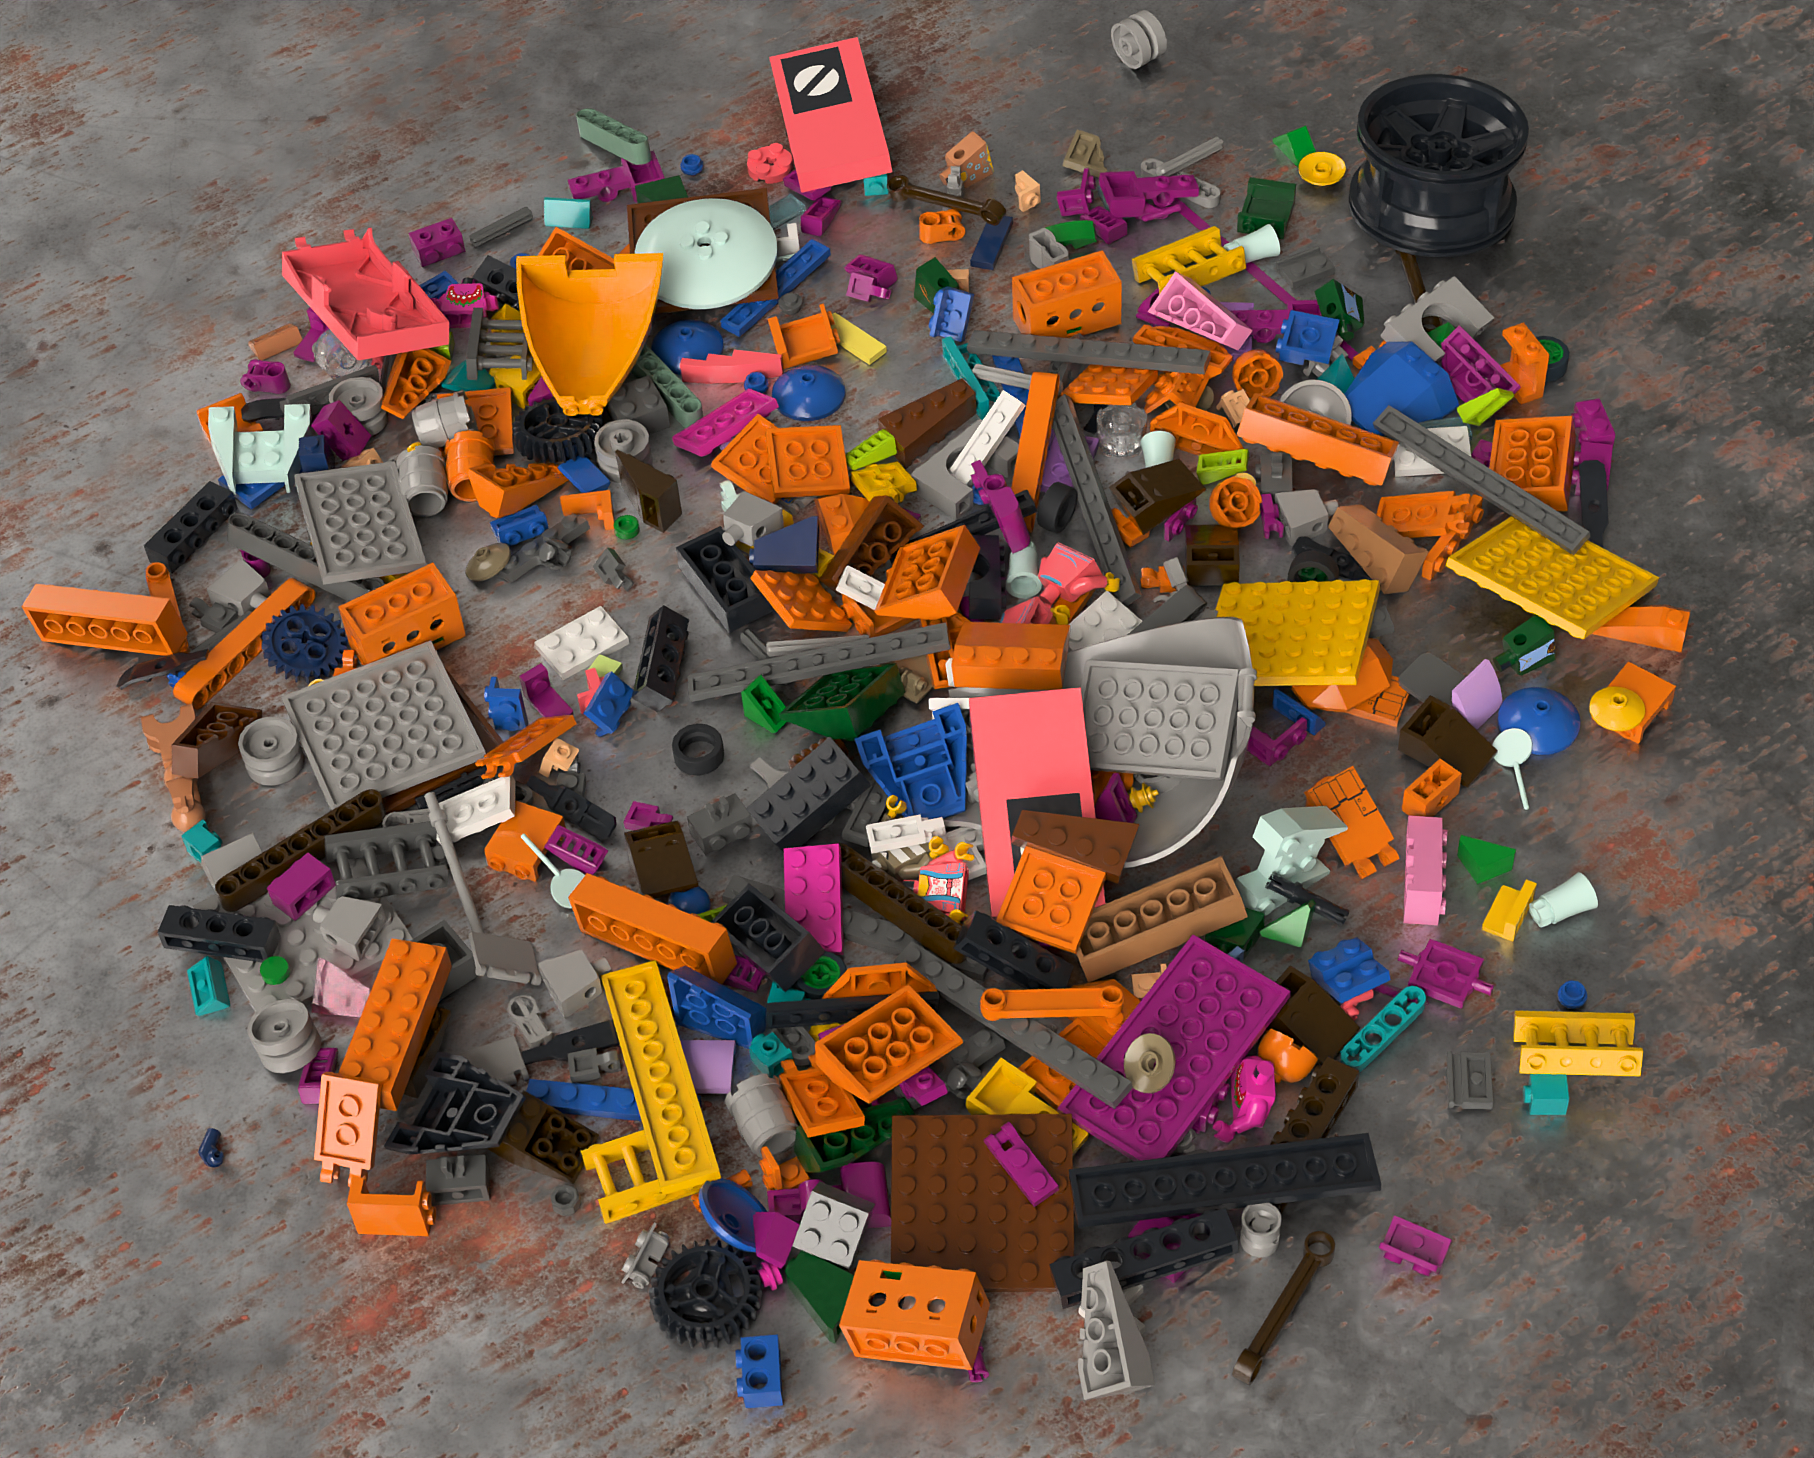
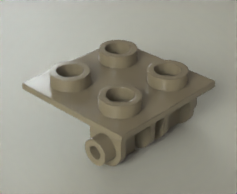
[879,655,933,704]

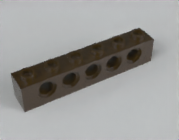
[1270,1056,1359,1215]

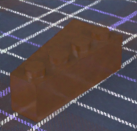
[878,378,977,469]
[819,495,925,595]
[172,702,262,779]
[1011,810,1139,884]

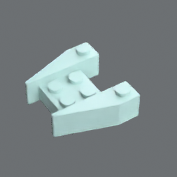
[208,404,313,495]
[1235,806,1348,916]

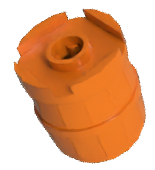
[444,430,495,502]

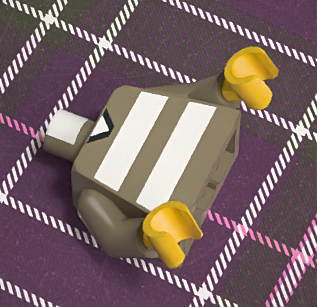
[871,795,949,882]

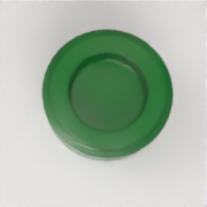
[613,515,640,540]
[260,956,290,985]

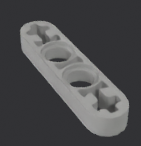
[1141,159,1220,208]

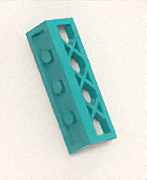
[942,336,1000,420]

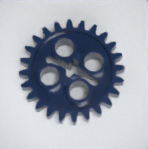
[262,604,348,683]

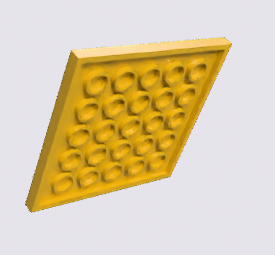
[1446,516,1659,639]
[1215,579,1380,686]

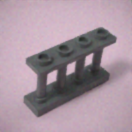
[466,308,533,380]
[325,821,448,900]

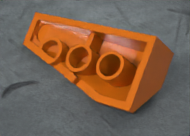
[381,348,451,419]
[467,463,568,518]
[1592,605,1691,652]

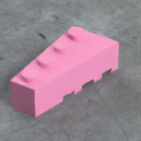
[1148,271,1253,351]
[1403,816,1447,926]

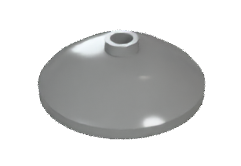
[1279,380,1352,425]

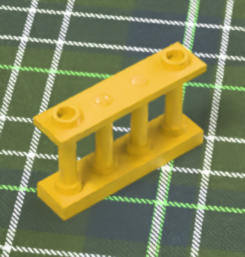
[1132,226,1246,295]
[1513,1011,1643,1076]
[581,1130,703,1224]

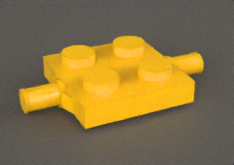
[851,461,917,503]

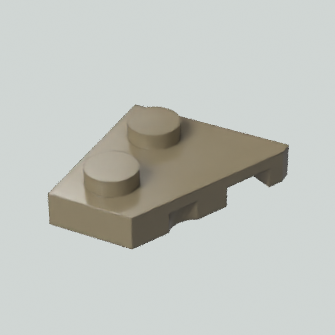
[1063,130,1107,178]

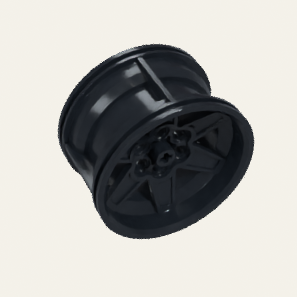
[1348,74,1529,257]

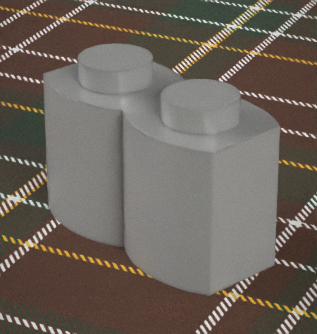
[1029,228,1069,269]

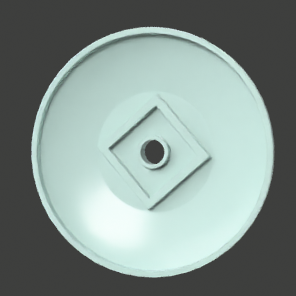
[635,198,778,309]

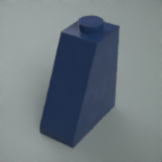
[299,435,335,473]
[749,516,820,574]

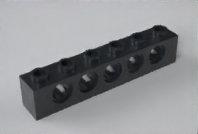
[1049,1208,1239,1309]

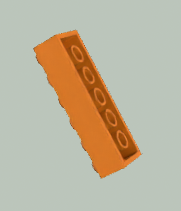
[1237,393,1399,486]
[21,584,188,656]
[568,873,737,985]
[338,938,452,1111]

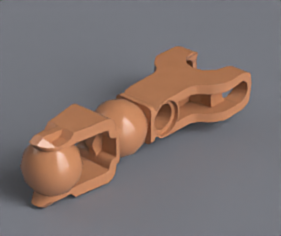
[141,704,206,832]

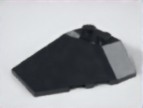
[384,1051,526,1155]

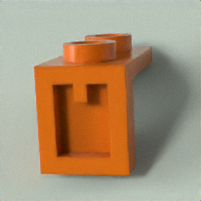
[560,490,614,530]
[759,1146,810,1191]

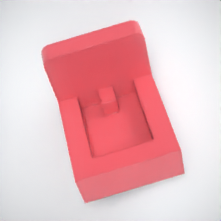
[577,668,604,714]

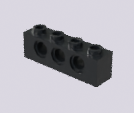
[472,255,520,311]
[144,481,238,574]
[632,605,689,712]
[157,905,281,963]
[953,910,1074,990]

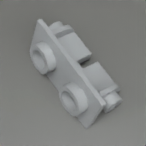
[621,1222,669,1289]

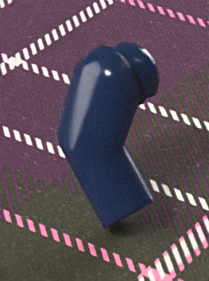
[198,1128,224,1168]

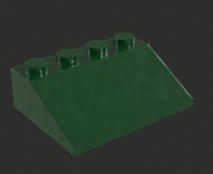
[779,663,905,741]

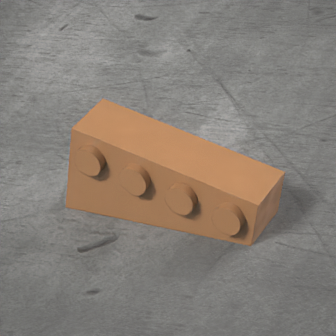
[1328,504,1429,594]

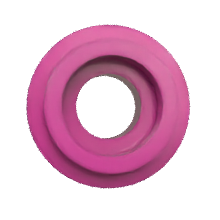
[758,1261,783,1291]

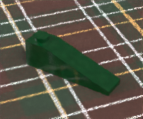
[794,1097,915,1172]

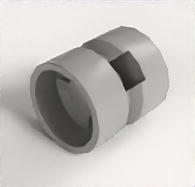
[1240,1203,1282,1258]

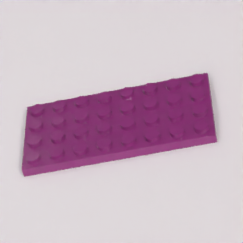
[1057,935,1290,1161]

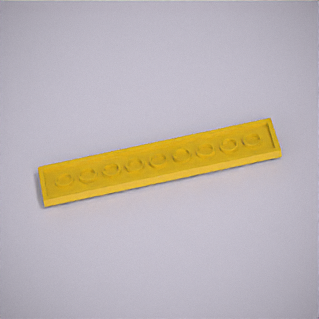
[601,960,721,1195]

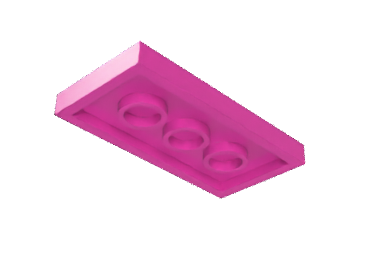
[672,389,779,457]
[784,843,844,955]

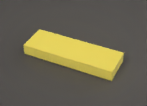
[831,312,887,365]

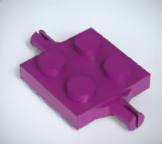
[1398,939,1495,1009]

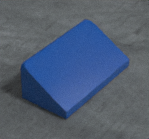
[558,456,611,493]
[1273,688,1326,736]

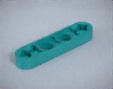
[1341,986,1426,1072]

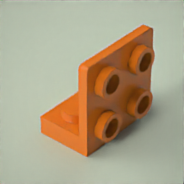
[1143,371,1210,415]

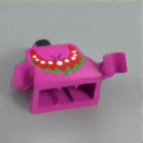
[430,277,499,328]
[1213,1056,1276,1143]

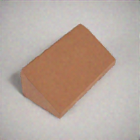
[248,323,303,361]

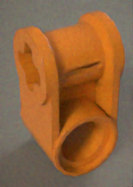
[919,209,966,244]

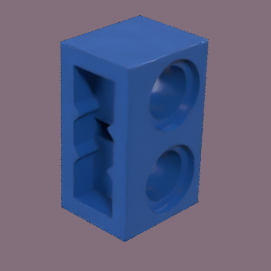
[735,1334,783,1408]

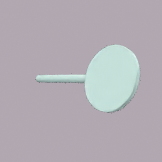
[1493,728,1533,810]
[521,834,585,909]

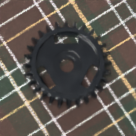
[512,397,604,465]
[649,1239,763,1350]

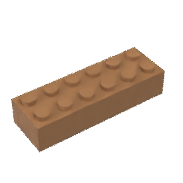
[1076,856,1248,983]

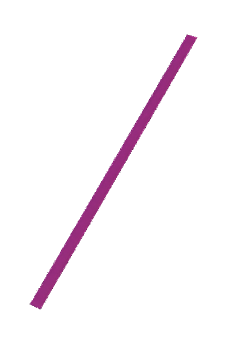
[1171,198,1359,362]

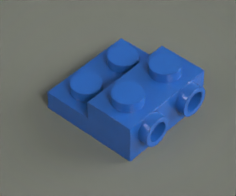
[1275,310,1339,365]
[1308,937,1391,1004]

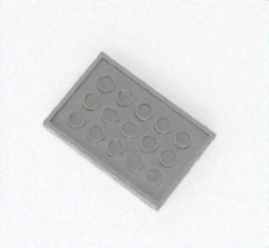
[294,461,426,585]
[1081,660,1240,781]

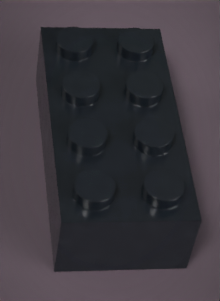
[676,526,774,633]
[746,737,871,853]
[711,883,826,992]

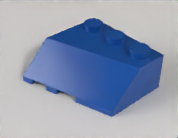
[667,966,766,1049]

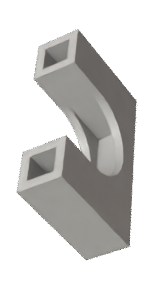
[1380,276,1494,364]
[911,419,1019,520]

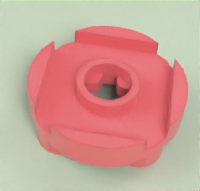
[747,143,793,184]

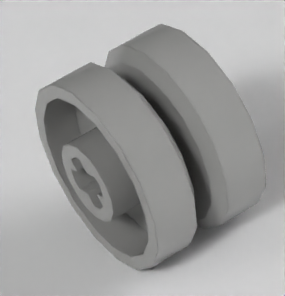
[1111,10,1167,69]
[329,377,388,436]
[594,419,653,483]
[238,717,305,786]
[247,999,321,1073]

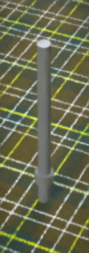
[424,792,485,933]

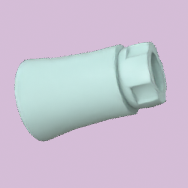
[1223,224,1280,263]
[1141,431,1176,468]
[1006,542,1042,598]
[1529,872,1598,928]

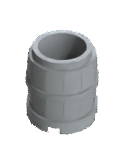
[412,390,478,449]
[396,445,448,517]
[724,1074,799,1158]

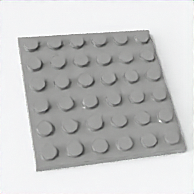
[281,641,486,811]
[193,857,413,1013]

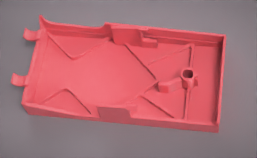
[282,227,449,360]

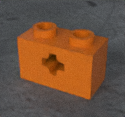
[1402,759,1462,817]

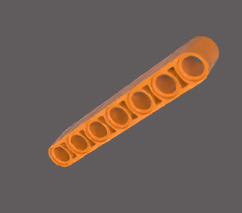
[1011,372,1060,533]
[173,578,316,710]

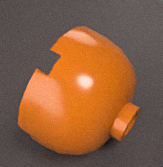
[1232,349,1283,398]
[1209,476,1262,528]
[1258,1029,1318,1084]

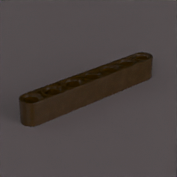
[215,789,387,912]
[832,843,967,964]

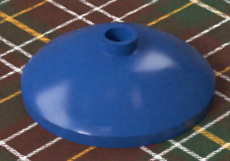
[651,320,724,375]
[772,365,846,421]
[1498,687,1581,755]
[699,1178,767,1252]

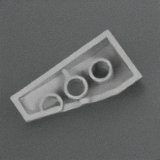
[1078,1261,1155,1400]

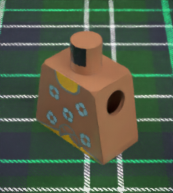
[939,131,994,188]

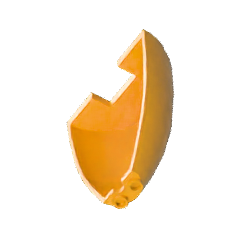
[516,253,663,416]

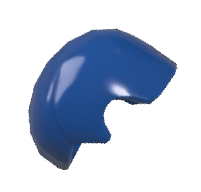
[667,886,711,914]

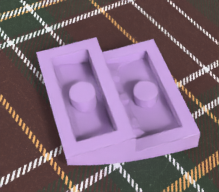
[1452,659,1502,730]
[680,1040,736,1094]

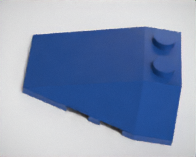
[1344,341,1459,436]
[855,703,967,820]

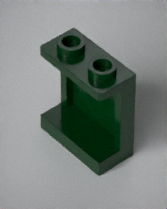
[1237,177,1296,240]

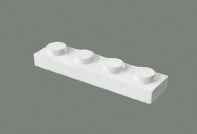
[948,390,1026,487]

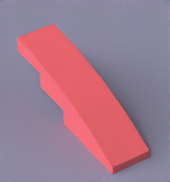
[680,349,784,384]

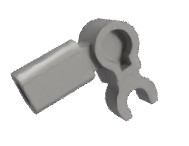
[942,166,964,221]
[1153,557,1189,603]

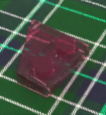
[311,958,371,1018]

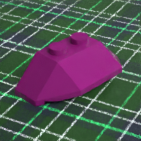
[1441,325,1521,403]

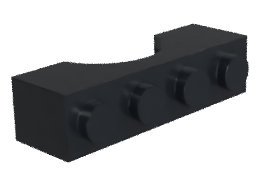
[968,535,1006,620]

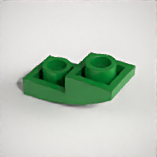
[1045,220,1097,249]

